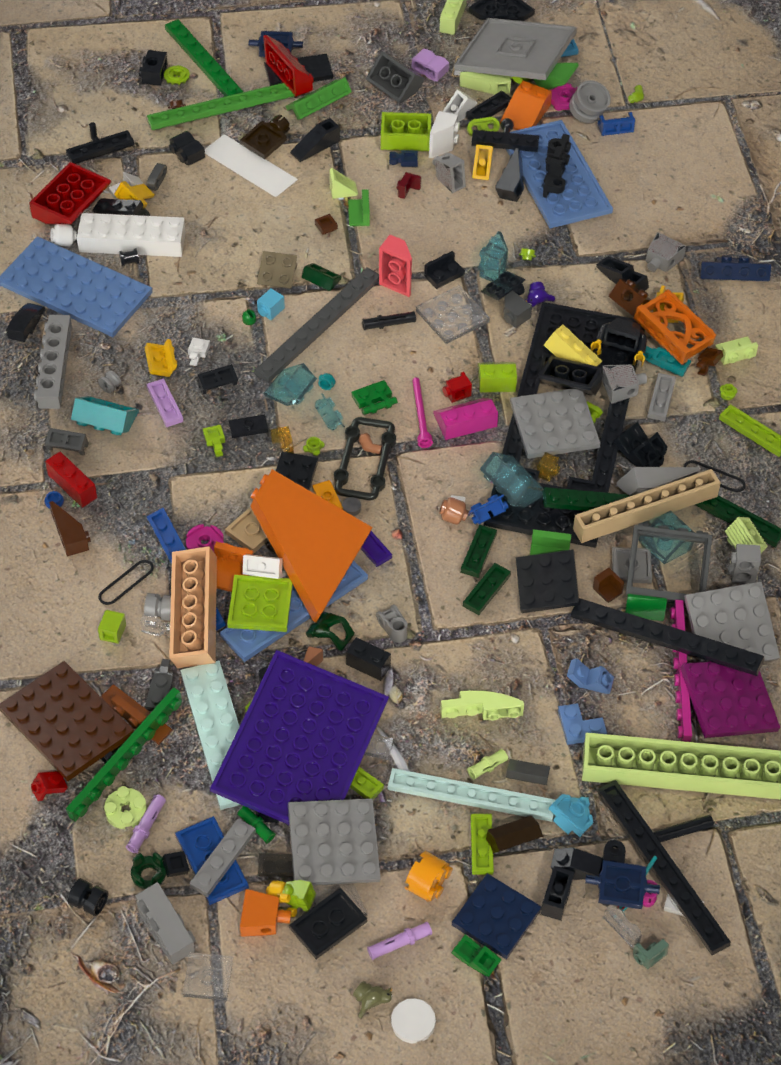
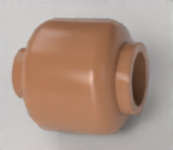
[439,497,469,525]

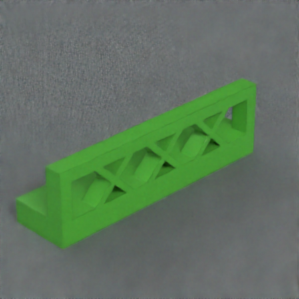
[285,77,352,120]

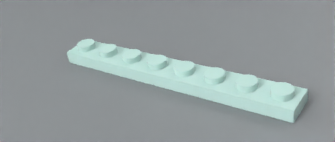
[388,768,556,822]

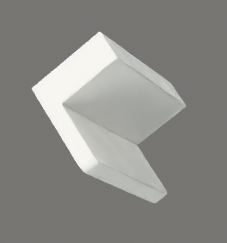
[243,554,287,579]

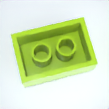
[381,112,431,151]

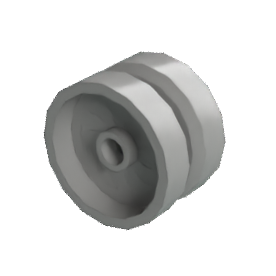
[569,80,611,124]

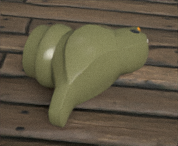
[353,981,392,1019]

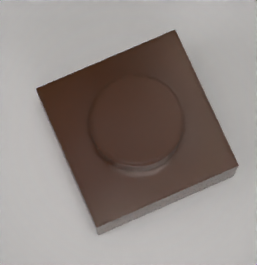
[315,214,338,235]

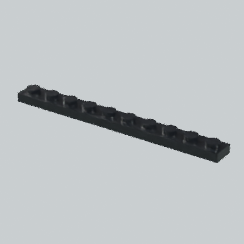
[571,598,764,676]
[598,780,731,956]

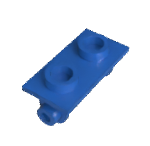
[468,494,509,524]

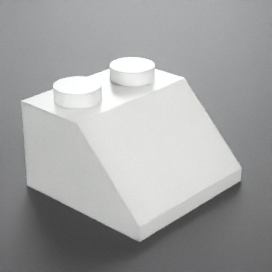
[429,111,460,158]

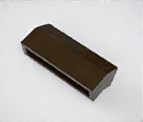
[486,815,543,854]

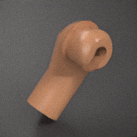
[359,433,382,454]

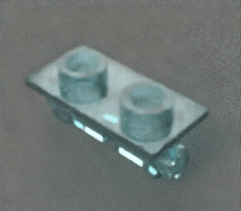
[315,393,345,430]

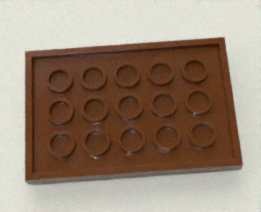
[0,661,134,781]

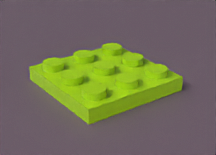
[227,575,293,632]

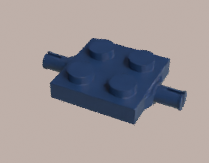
[249,31,303,57]
[585,860,660,909]

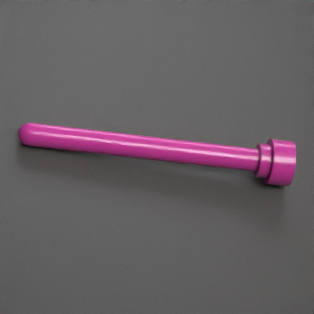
[412,377,433,448]

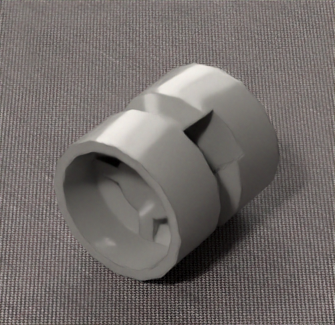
[144,593,171,621]

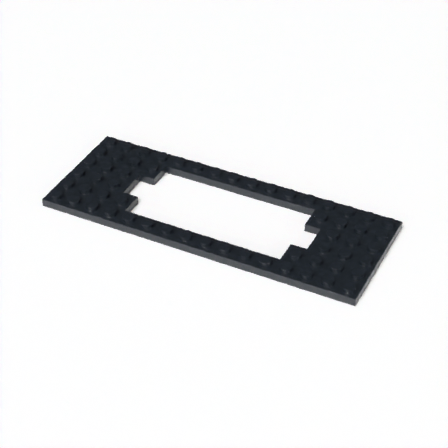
[484,302,645,548]

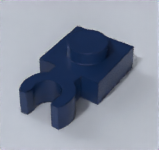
[389,150,418,167]

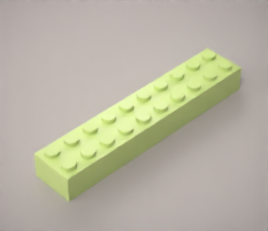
[582,733,781,800]

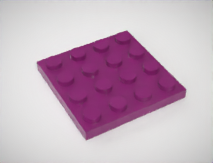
[680,662,781,738]

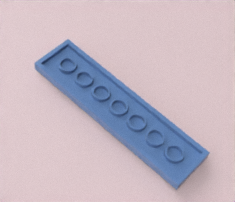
[220,561,368,662]

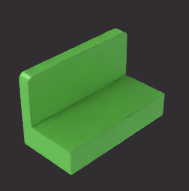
[348,189,370,226]
[530,529,571,555]

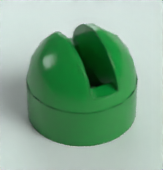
[242,309,256,325]

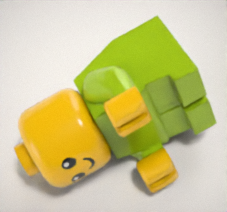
[266,880,316,917]

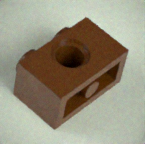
[609,279,651,317]

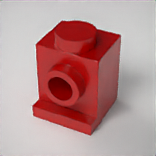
[442,372,472,403]

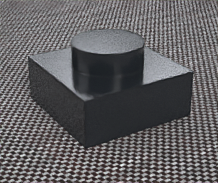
[162,851,190,877]

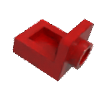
[31,771,68,801]

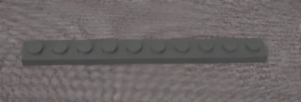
[255,267,379,383]

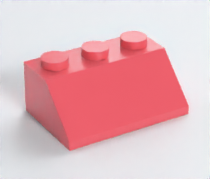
[379,235,412,297]

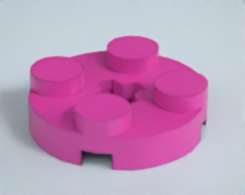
[550,83,578,111]
[186,524,224,552]

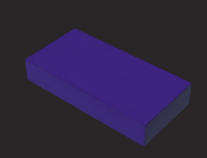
[361,531,392,567]

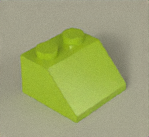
[478,362,517,393]

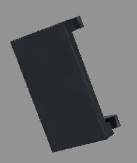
[197,364,238,395]

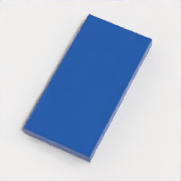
[175,816,249,905]

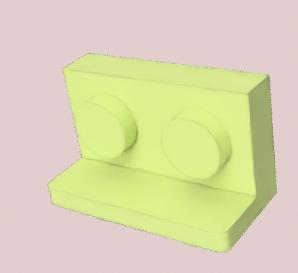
[715,336,758,365]

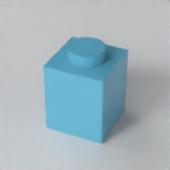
[257,288,285,320]

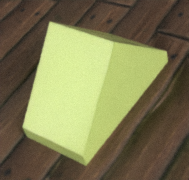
[330,168,358,199]

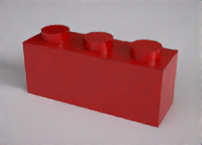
[45,451,97,508]

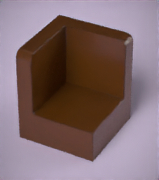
[593,567,624,603]

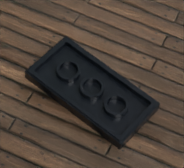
[264,54,333,86]

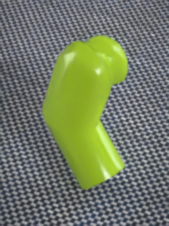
[628,85,644,104]

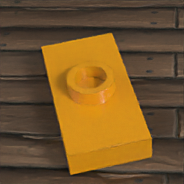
[312,480,343,510]

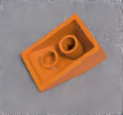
[500,80,552,130]

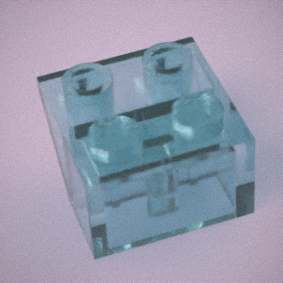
[479,231,508,282]

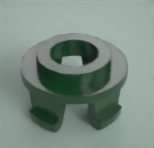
[131,852,166,889]

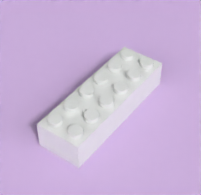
[77,213,186,257]

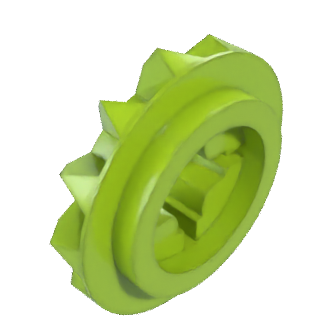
[164,65,190,85]

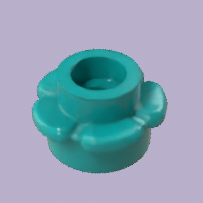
[318,373,336,390]

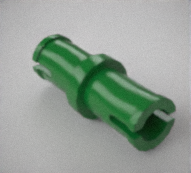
[237,806,276,844]

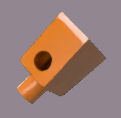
[240,889,292,937]

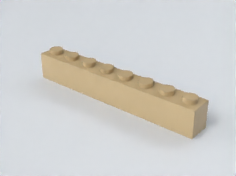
[573,469,721,543]

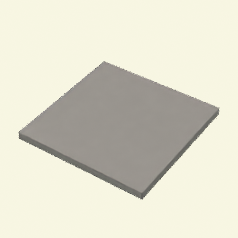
[454,18,577,80]

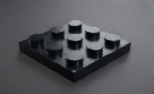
[516,549,580,613]

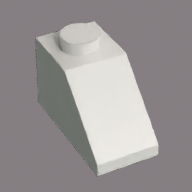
[443,90,478,122]

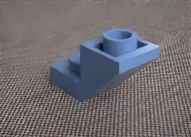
[567,658,614,694]

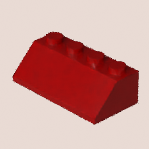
[263,35,314,96]

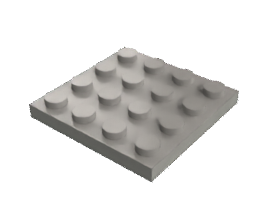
[510,389,600,459]
[684,582,780,662]
[288,799,381,885]

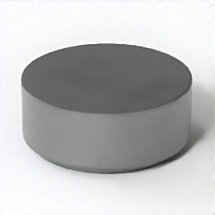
[342,497,361,516]

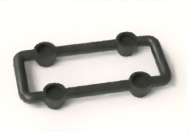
[334,417,396,500]

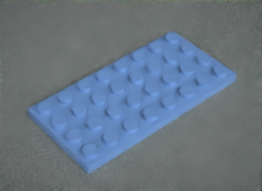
[506,120,613,229]
[0,236,153,337]

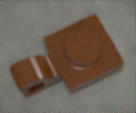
[696,347,723,376]

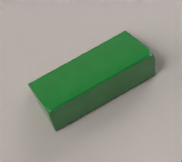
[625,594,667,621]

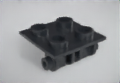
[481,271,526,301]

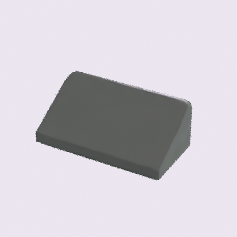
[506,759,550,786]

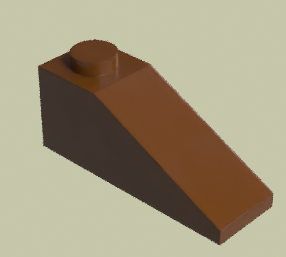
[49,501,91,557]

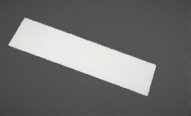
[205,134,298,197]

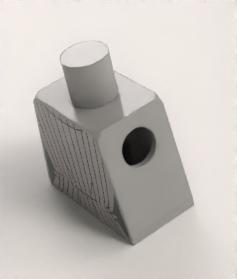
[433,153,466,193]
[646,232,686,272]
[602,365,647,404]

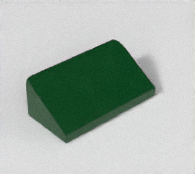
[302,263,342,291]

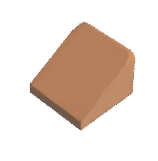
[304,646,323,666]

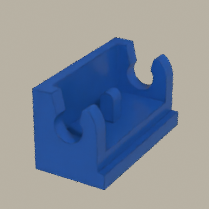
[598,112,635,136]

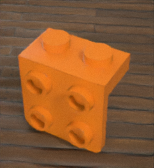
[214,541,254,592]

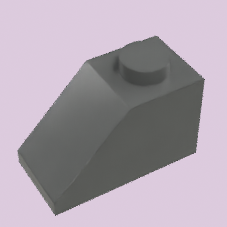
[504,290,532,328]

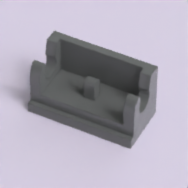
[45,428,89,455]

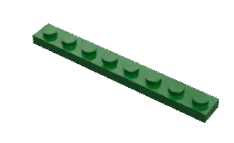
[165,19,243,97]
[66,687,182,822]

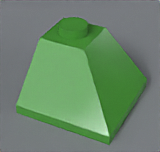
[533,63,579,89]

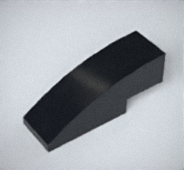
[596,256,649,291]
[6,303,45,342]

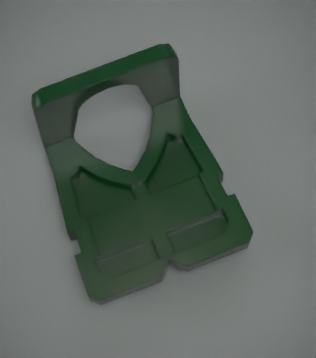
[306,612,355,651]

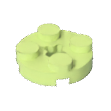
[104,786,147,829]

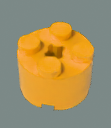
[405,851,453,902]

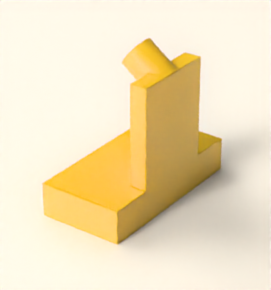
[114,181,155,208]

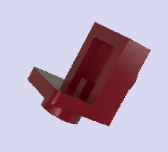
[396,172,421,199]

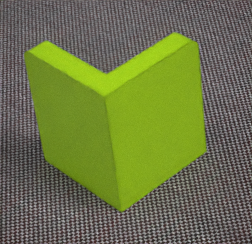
[98,610,126,644]

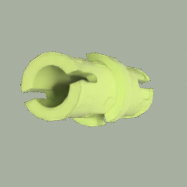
[467,749,508,780]

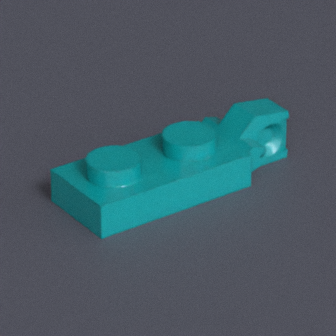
[643,346,691,377]

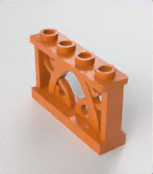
[633,289,716,365]

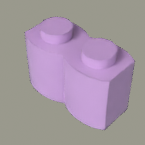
[411,49,449,81]

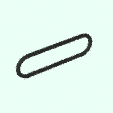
[684,460,746,492]
[98,560,154,605]

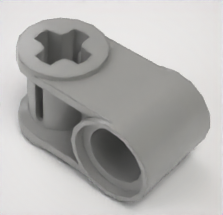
[376,604,408,643]

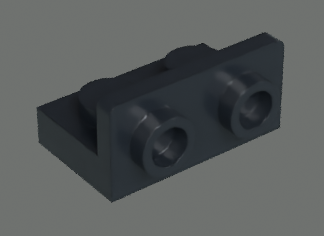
[424,251,465,289]

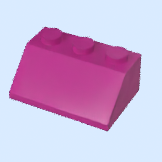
[433,398,498,440]

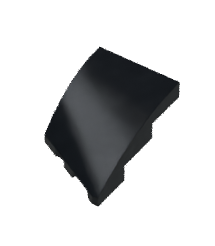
[613,422,667,467]

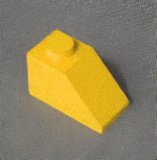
[472,144,494,180]

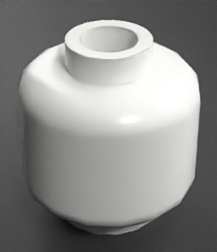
[50,224,77,247]

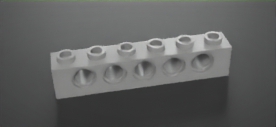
[34,315,72,409]

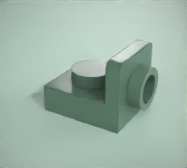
[633,939,669,970]

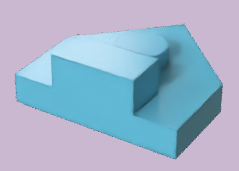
[548,794,594,837]

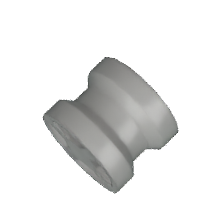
[98,370,121,394]

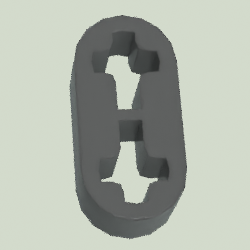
[147,163,167,191]

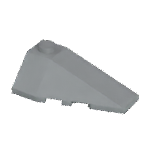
[617,467,700,496]

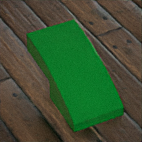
[451,934,502,977]

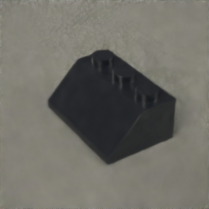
[539,356,603,396]

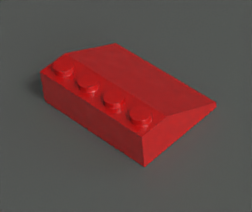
[29,162,112,224]

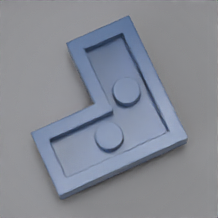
[558,703,607,745]

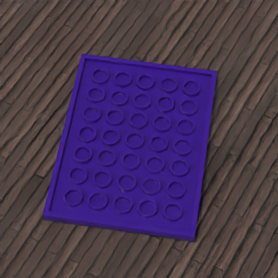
[210,650,389,825]

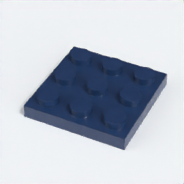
[452,873,542,960]

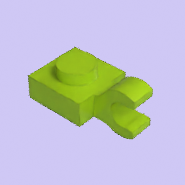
[202,425,225,457]

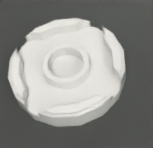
[391,998,436,1044]

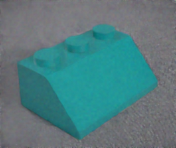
[71,396,139,435]

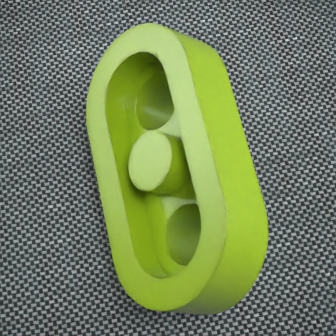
[467,117,500,136]

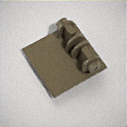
[257,251,297,289]

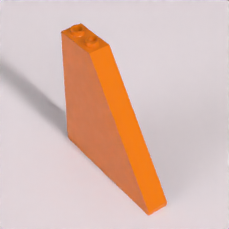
[250,469,373,622]

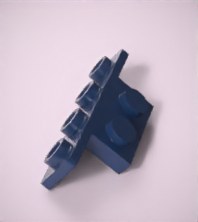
[700,255,771,281]

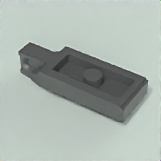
[145,659,174,711]

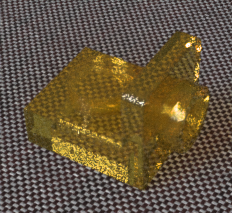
[270,426,294,453]

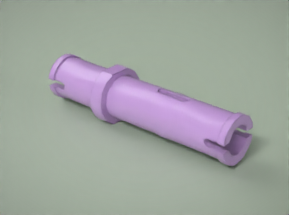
[126,794,166,853]
[367,921,432,960]

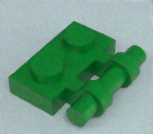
[352,380,398,415]

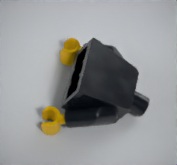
[591,318,647,367]

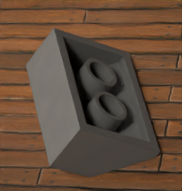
[366,51,425,103]

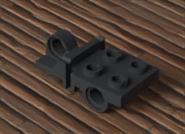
[543,134,571,198]

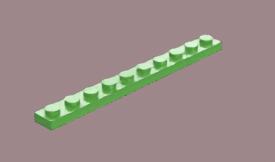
[147,83,308,130]

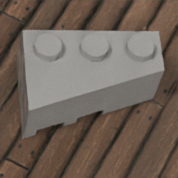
[135,882,196,965]

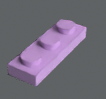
[147,379,183,427]

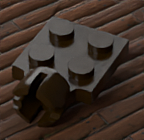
[240,115,290,159]

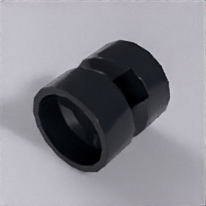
[67,878,109,917]

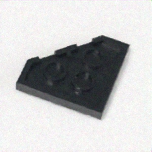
[468,0,535,21]

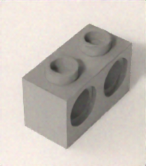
[728,544,761,583]

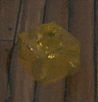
[537,452,560,482]

